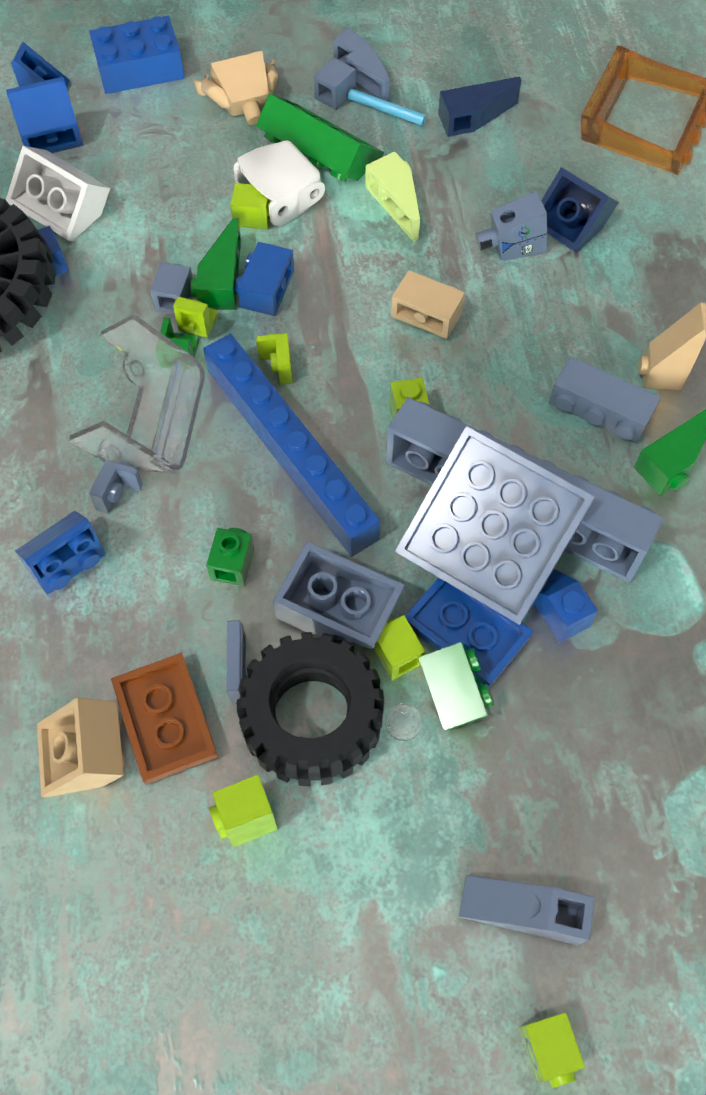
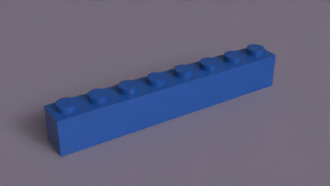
[203,333,380,557]

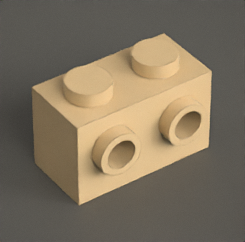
[391,270,465,339]

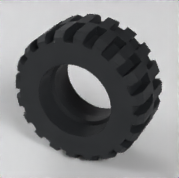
[236,632,384,787]

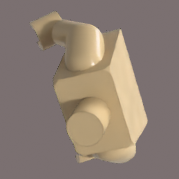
[194,51,279,125]

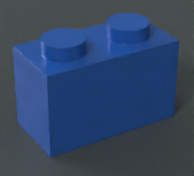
[235,242,294,316]

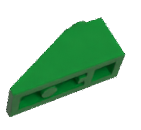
[191,218,241,310]
[634,409,706,496]

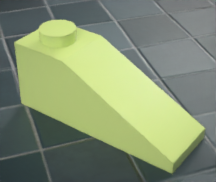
[365,151,420,242]

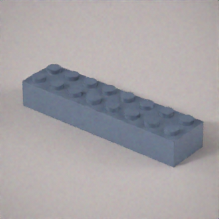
[386,397,664,583]

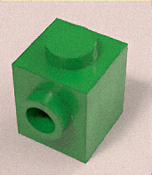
[206,528,254,586]

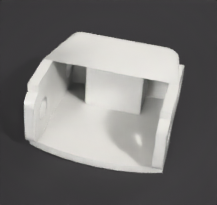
[233,140,325,228]

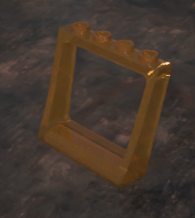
[581,45,706,175]

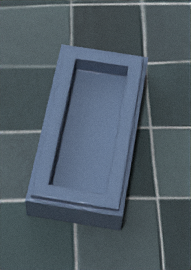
[226,620,246,703]

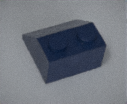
[541,167,619,252]

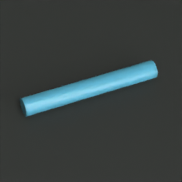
[348,88,427,126]

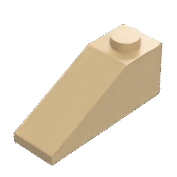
[637,302,706,390]

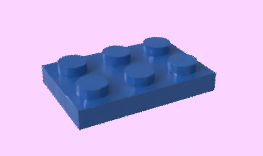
[405,577,534,688]

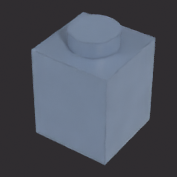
[314,58,356,110]
[150,262,193,314]

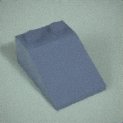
[273,541,405,649]

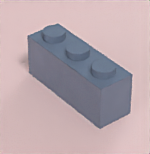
[549,357,661,444]

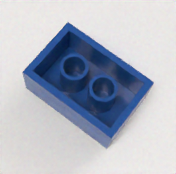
[89,15,185,94]

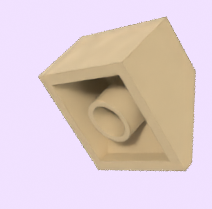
[37,697,124,797]

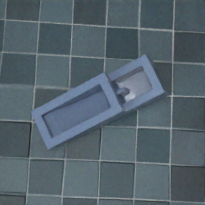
[334,28,390,101]

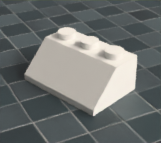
[6,146,110,241]

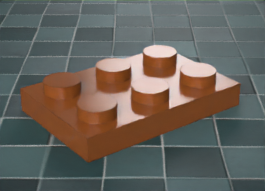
[111,652,218,785]

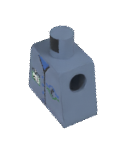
[476,191,547,261]

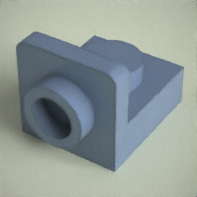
[89,460,143,513]

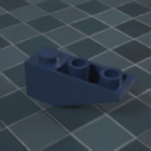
[438,77,522,137]

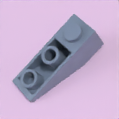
[459,875,595,946]

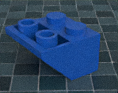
[6,77,84,153]
[15,511,106,595]

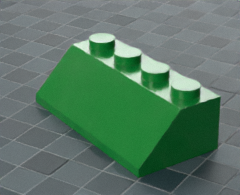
[256,93,384,182]

